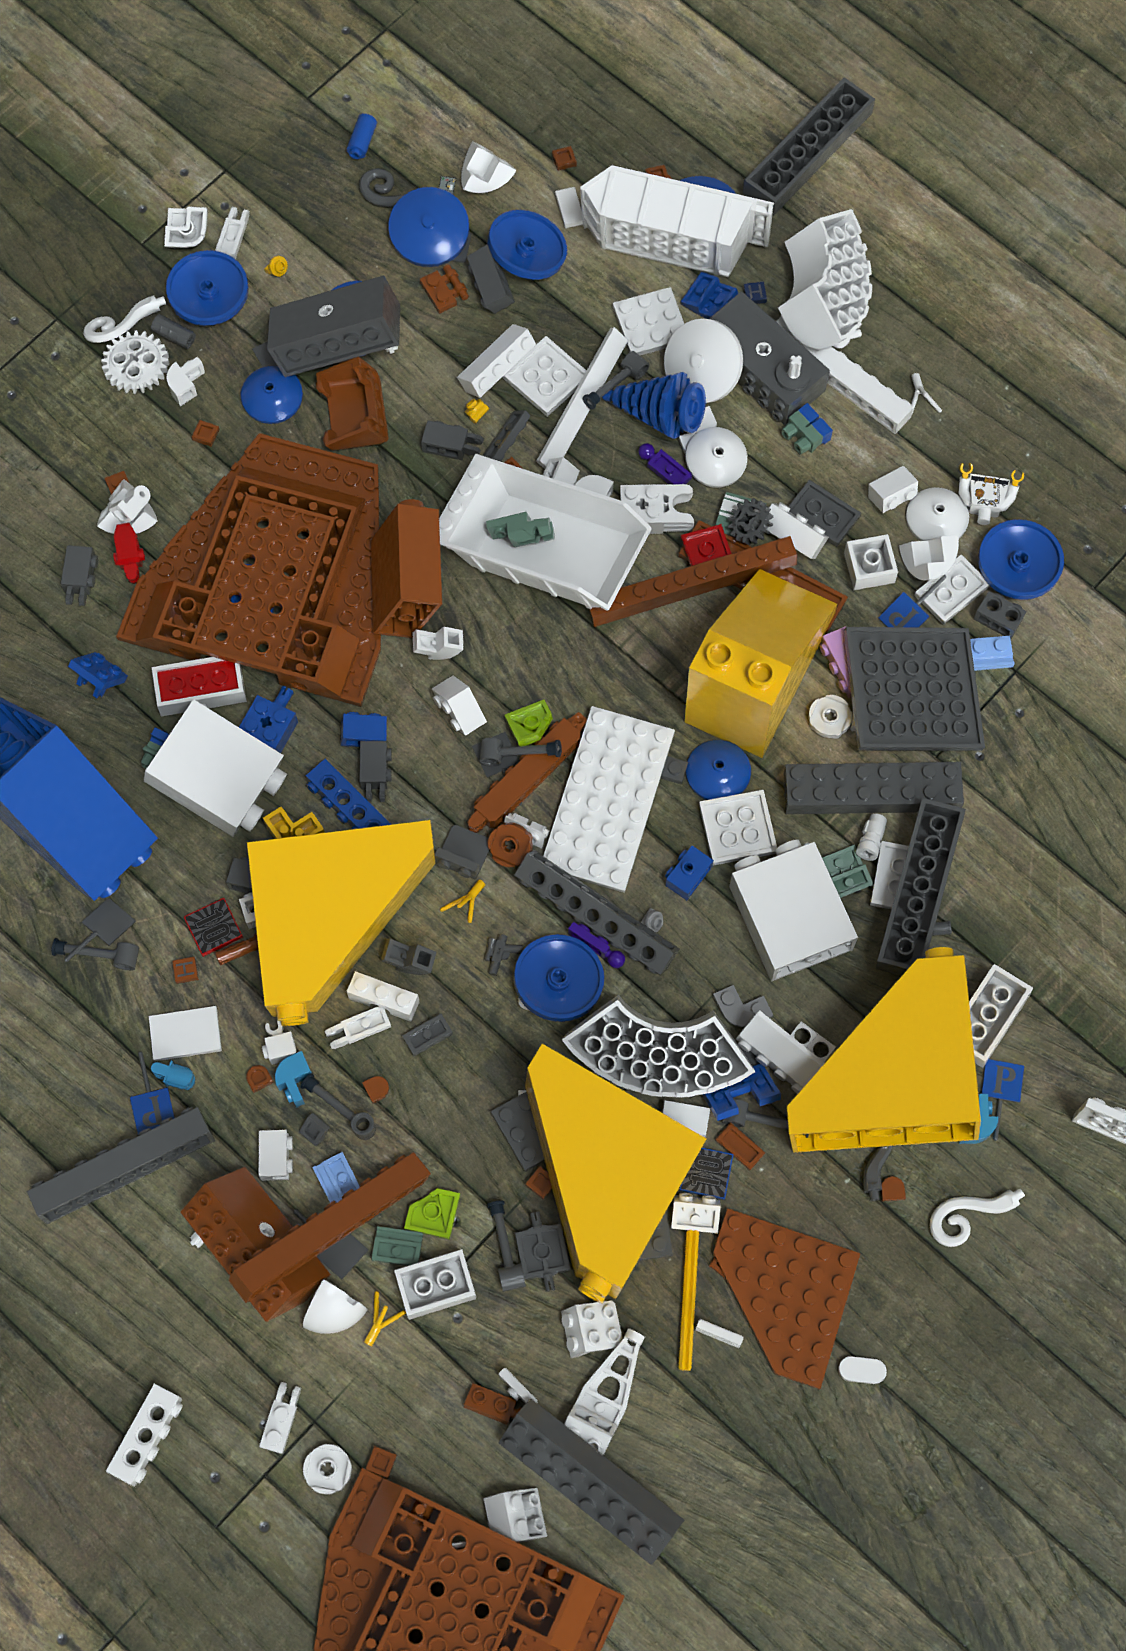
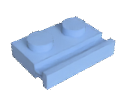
[970,636,1015,671]
[312,1152,360,1203]

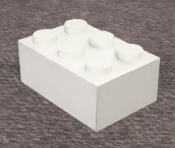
[394,1250,476,1320]

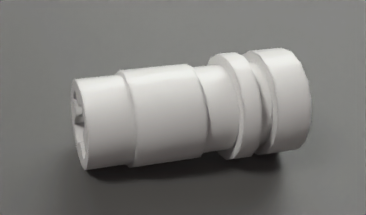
[856,814,887,861]

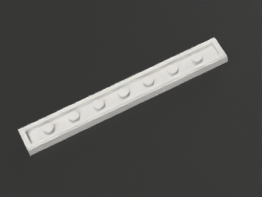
[536,327,628,469]

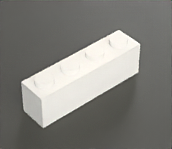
[457,324,536,398]

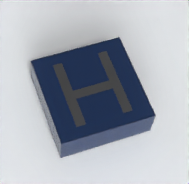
[743,282,767,304]

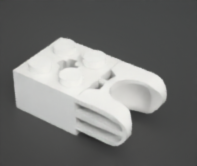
[620,484,694,534]

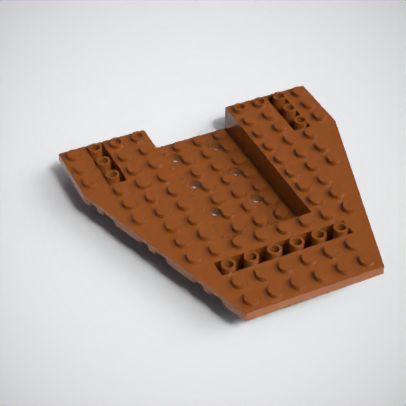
[116,433,381,707]
[314,1468,625,1651]

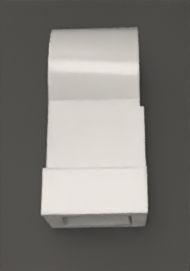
[108,485,150,524]

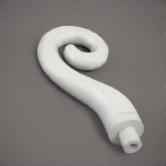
[83,295,166,343]
[930,1188,1025,1247]

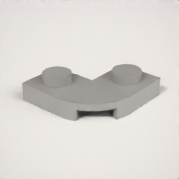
[713,985,773,1028]

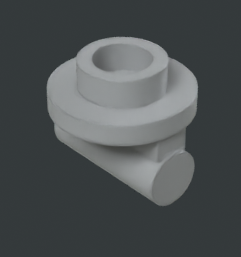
[641,908,663,932]

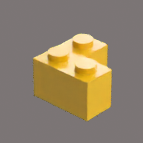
[263,806,325,839]

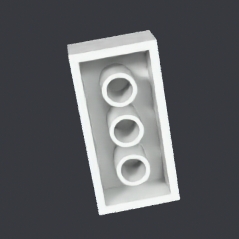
[969,964,1033,1068]

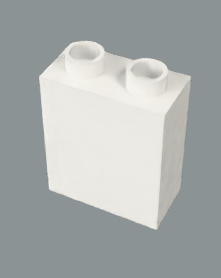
[144,699,288,837]
[729,840,858,982]

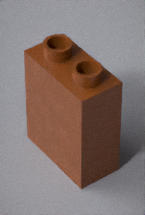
[371,499,442,638]

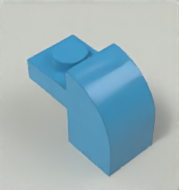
[275,1051,311,1108]
[959,1094,998,1144]

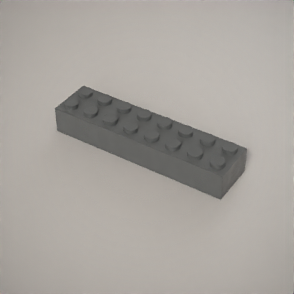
[743,77,875,216]
[783,762,964,814]
[876,798,966,976]
[27,1107,215,1224]
[498,1398,684,1565]

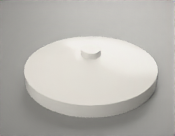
[664,319,743,403]

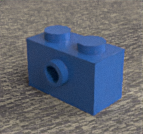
[340,712,387,747]
[665,846,714,901]

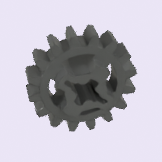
[728,498,774,545]

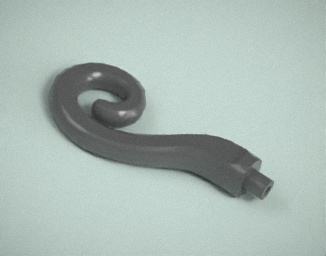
[359,168,405,207]
[863,1146,893,1201]

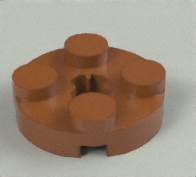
[488,822,533,867]

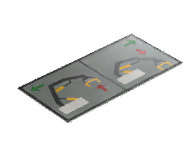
[439,176,456,194]

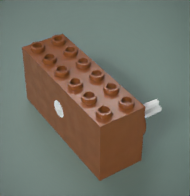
[180,1167,331,1322]

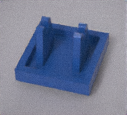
[68,652,128,698]

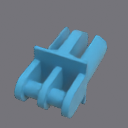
[151,1061,195,1090]

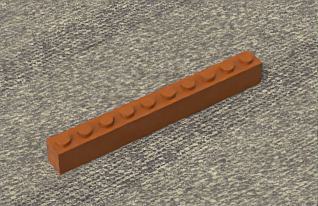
[588,536,797,627]
[228,1152,431,1303]

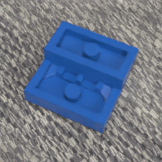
[681,272,738,319]

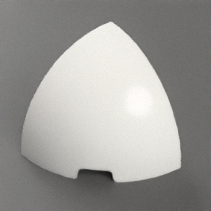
[461,141,516,193]
[97,479,157,534]
[899,535,959,580]
[303,1279,367,1334]

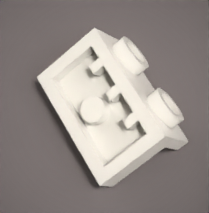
[671,1193,721,1233]

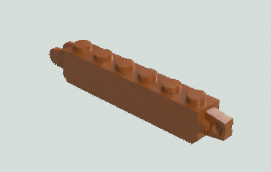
[467,712,587,833]

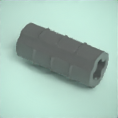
[151,314,196,349]

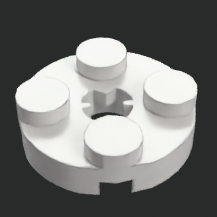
[808,695,852,739]
[303,1444,352,1494]

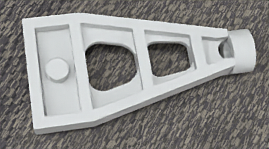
[575,1328,645,1429]

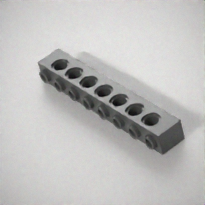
[515,850,679,975]

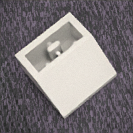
[484,1488,547,1543]

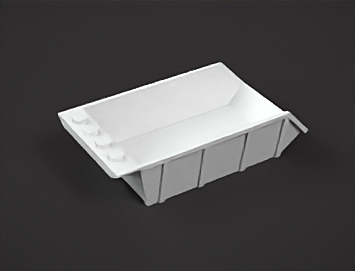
[580,165,774,277]
[439,454,652,611]

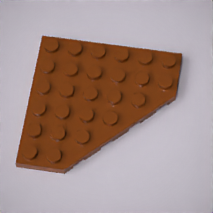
[713,1208,861,1390]

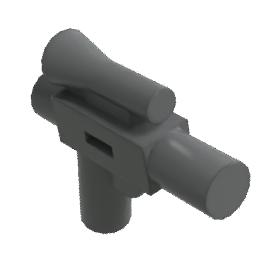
[484,934,522,976]

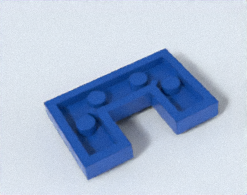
[702,1064,781,1121]

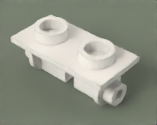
[504,813,550,849]

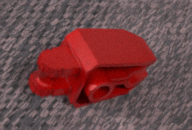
[113,523,145,584]

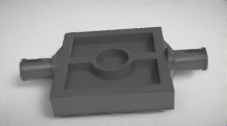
[515,1212,570,1292]

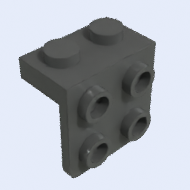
[435,825,490,880]

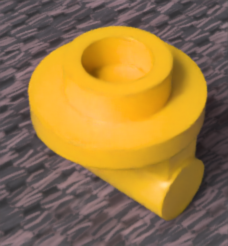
[264,255,288,277]
[465,399,489,424]

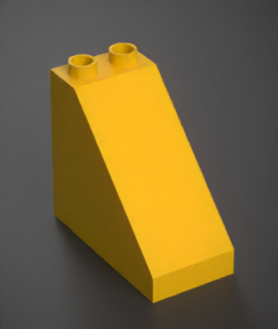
[685,569,837,758]
[247,820,435,1026]
[787,947,981,1153]
[525,1044,706,1304]

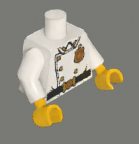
[959,463,1024,525]

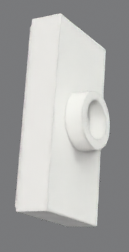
[498,1368,538,1404]

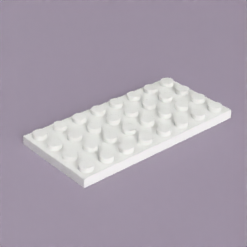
[543,706,675,893]

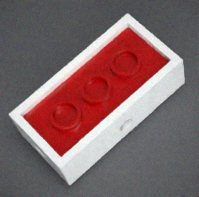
[152,657,247,717]

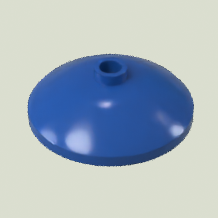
[241,366,303,424]
[686,740,751,800]

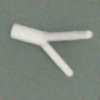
[911,373,942,414]

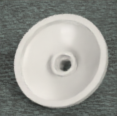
[685,427,747,488]
[906,487,969,541]

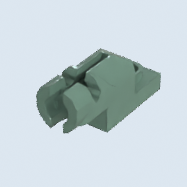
[486,511,555,547]

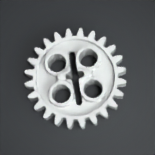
[101,331,170,394]

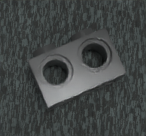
[974,591,1027,639]

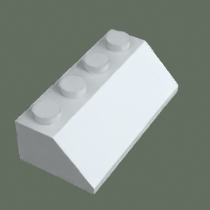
[736,1010,825,1094]

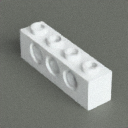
[106,1384,183,1487]

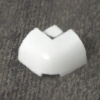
[165,207,208,248]

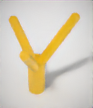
[440,880,485,923]
[364,1291,406,1346]

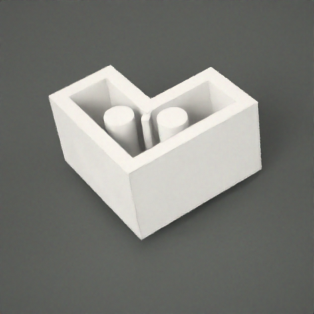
[432,675,487,736]

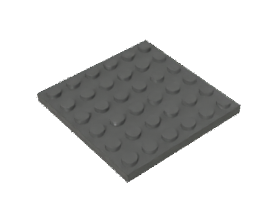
[844,627,985,751]

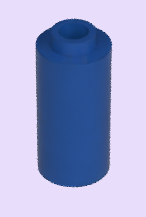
[346,114,377,159]

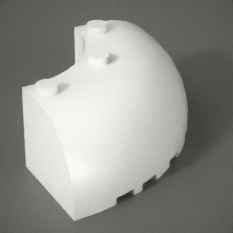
[778,209,872,349]
[562,995,755,1097]

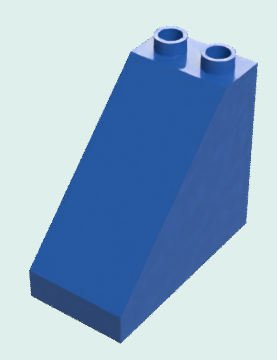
[0,697,158,901]

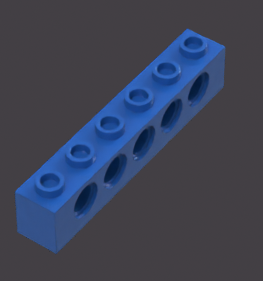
[306,759,392,830]

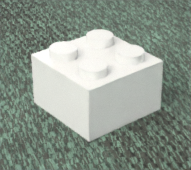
[844,534,898,590]

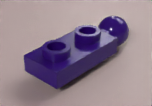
[638,443,692,484]
[568,922,625,968]

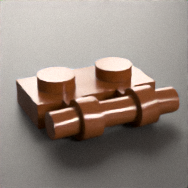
[420,264,469,314]

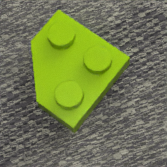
[504,700,553,746]
[404,1188,460,1240]

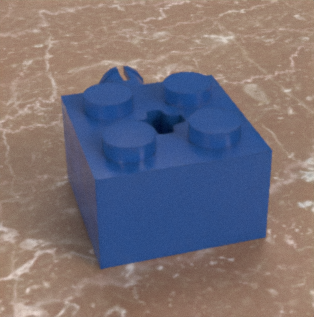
[239,686,298,753]

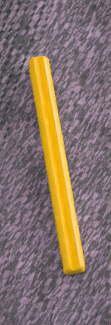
[678,1230,699,1371]

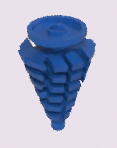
[602,372,706,439]

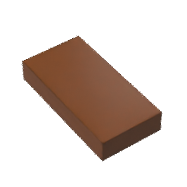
[715,1122,765,1171]

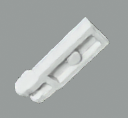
[215,207,249,260]
[325,1006,391,1049]
[259,1382,301,1454]

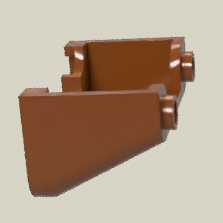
[316,357,388,450]

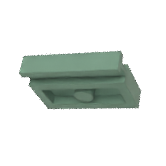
[371,1226,424,1266]

